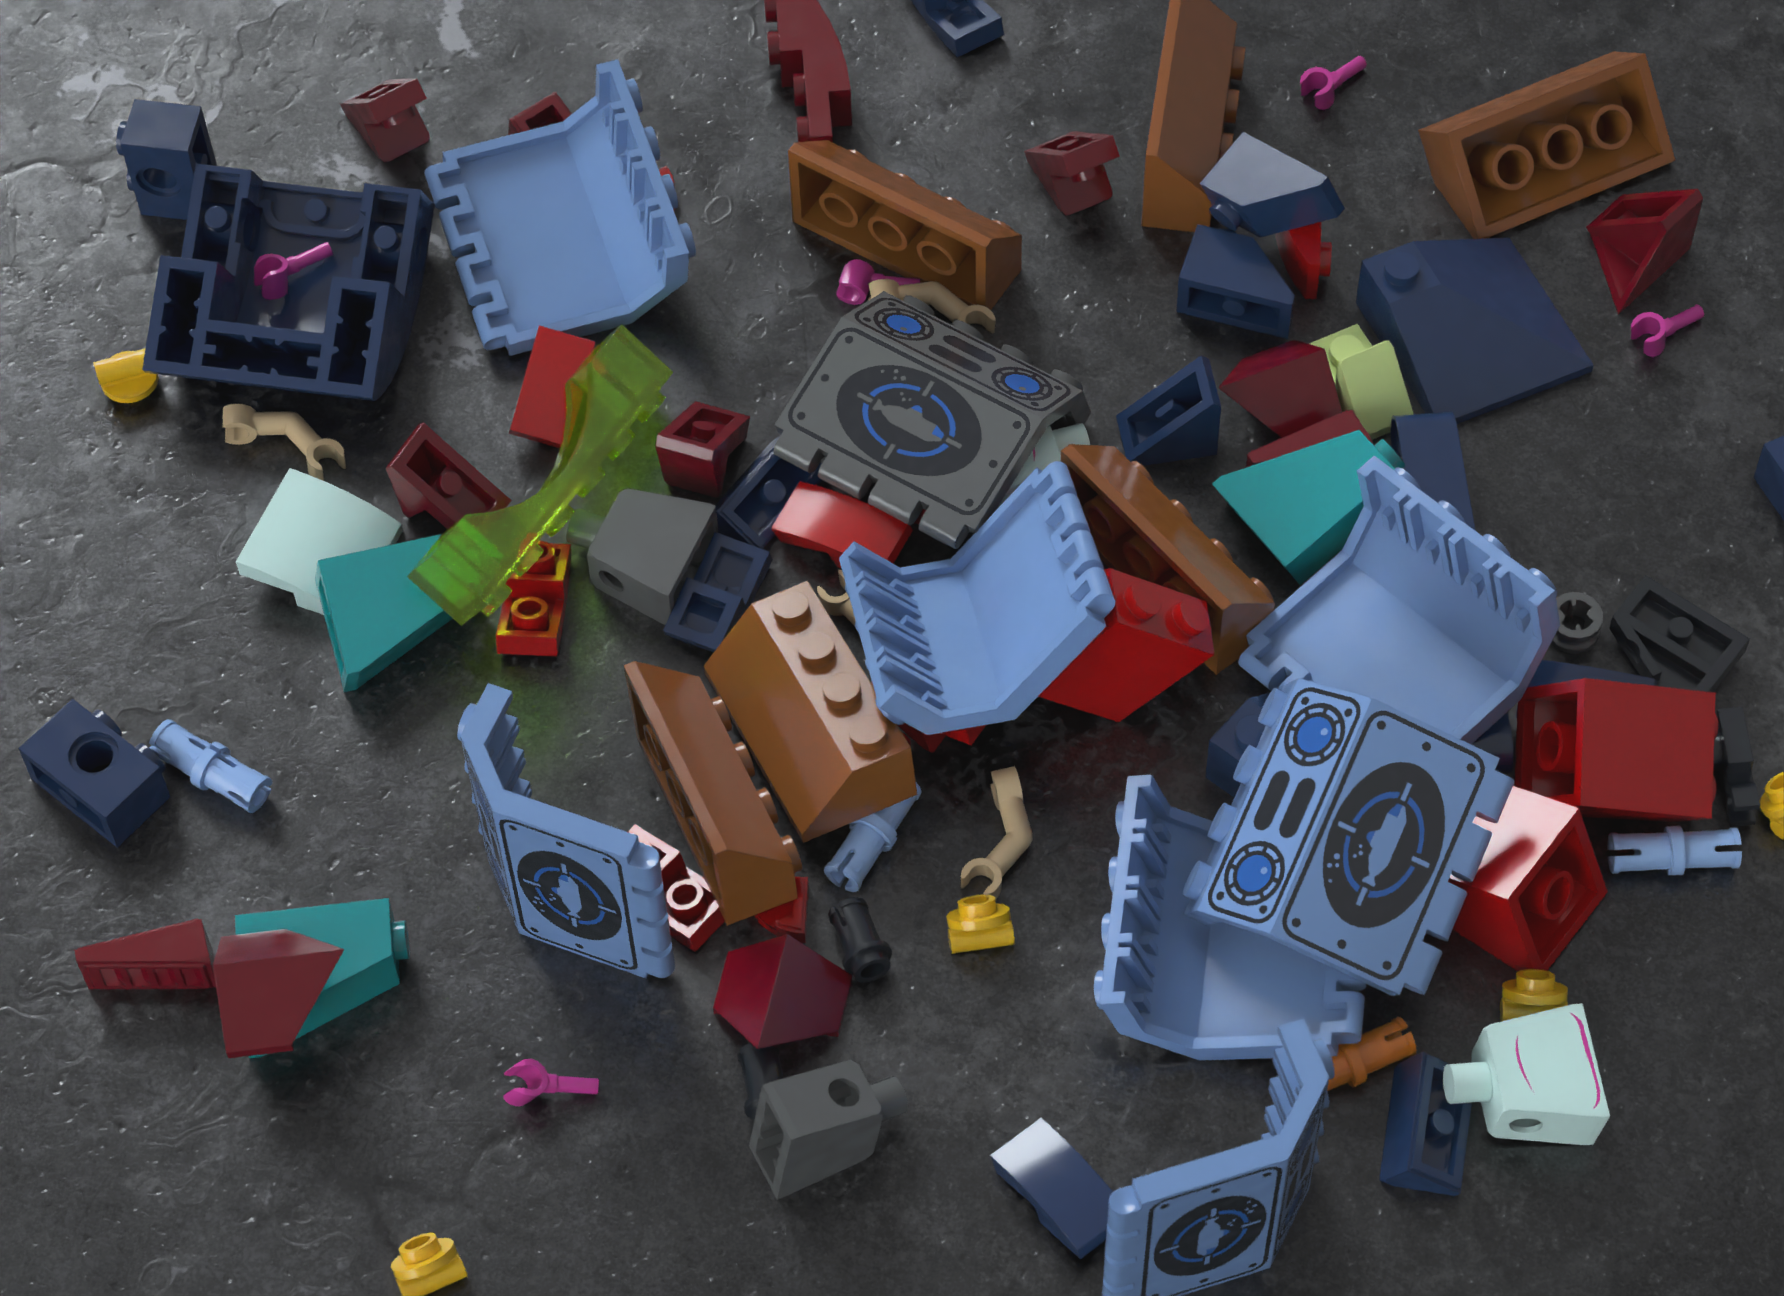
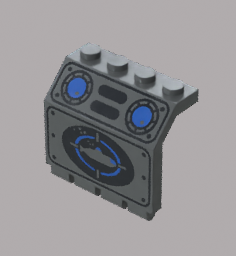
[773,291,1091,549]

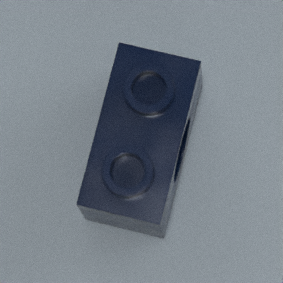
[116,99,217,220]
[18,698,170,848]

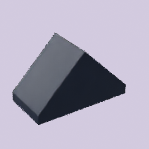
[1116,355,1221,466]

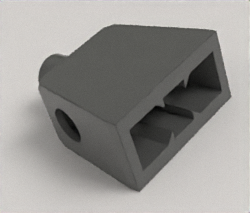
[566,488,719,625]
[749,1060,908,1200]

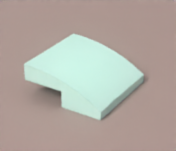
[236,468,403,615]

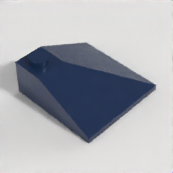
[1356,238,1594,424]

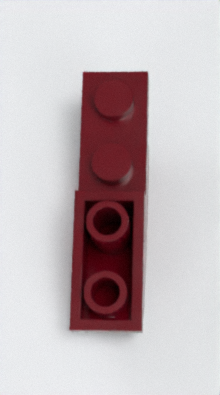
[764,0,852,143]

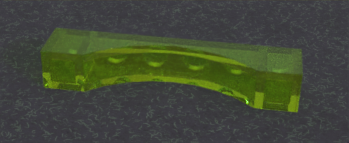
[407,324,673,626]

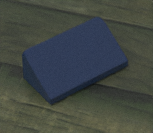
[715,436,822,549]
[1380,1052,1472,1196]

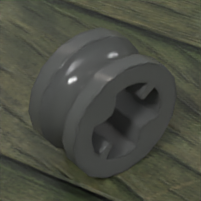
[1551,592,1603,654]

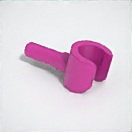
[1300,56,1367,110]
[254,242,333,300]
[836,259,920,305]
[1631,305,1704,357]
[503,1059,599,1106]

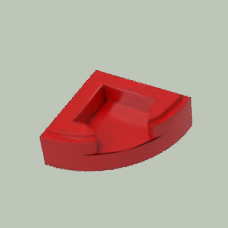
[754,877,809,943]

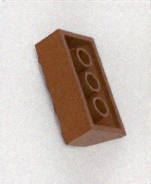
[1141,0,1246,232]
[1418,51,1676,239]
[788,140,1022,310]
[1061,444,1275,675]
[703,581,917,843]
[623,661,802,926]

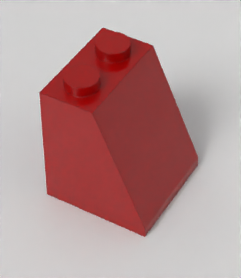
[1038,568,1215,722]
[1515,678,1718,822]
[1448,786,1608,971]

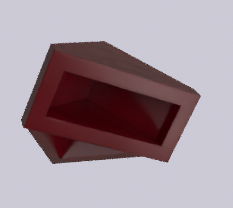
[1586,189,1703,315]
[1218,340,1342,438]
[213,929,344,1059]
[713,934,853,1049]

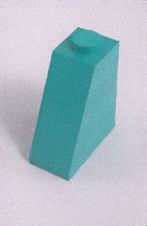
[1212,430,1406,585]
[315,530,482,692]
[235,898,410,1058]

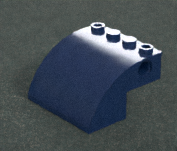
[142,163,435,401]

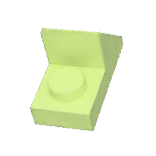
[1309,324,1414,440]

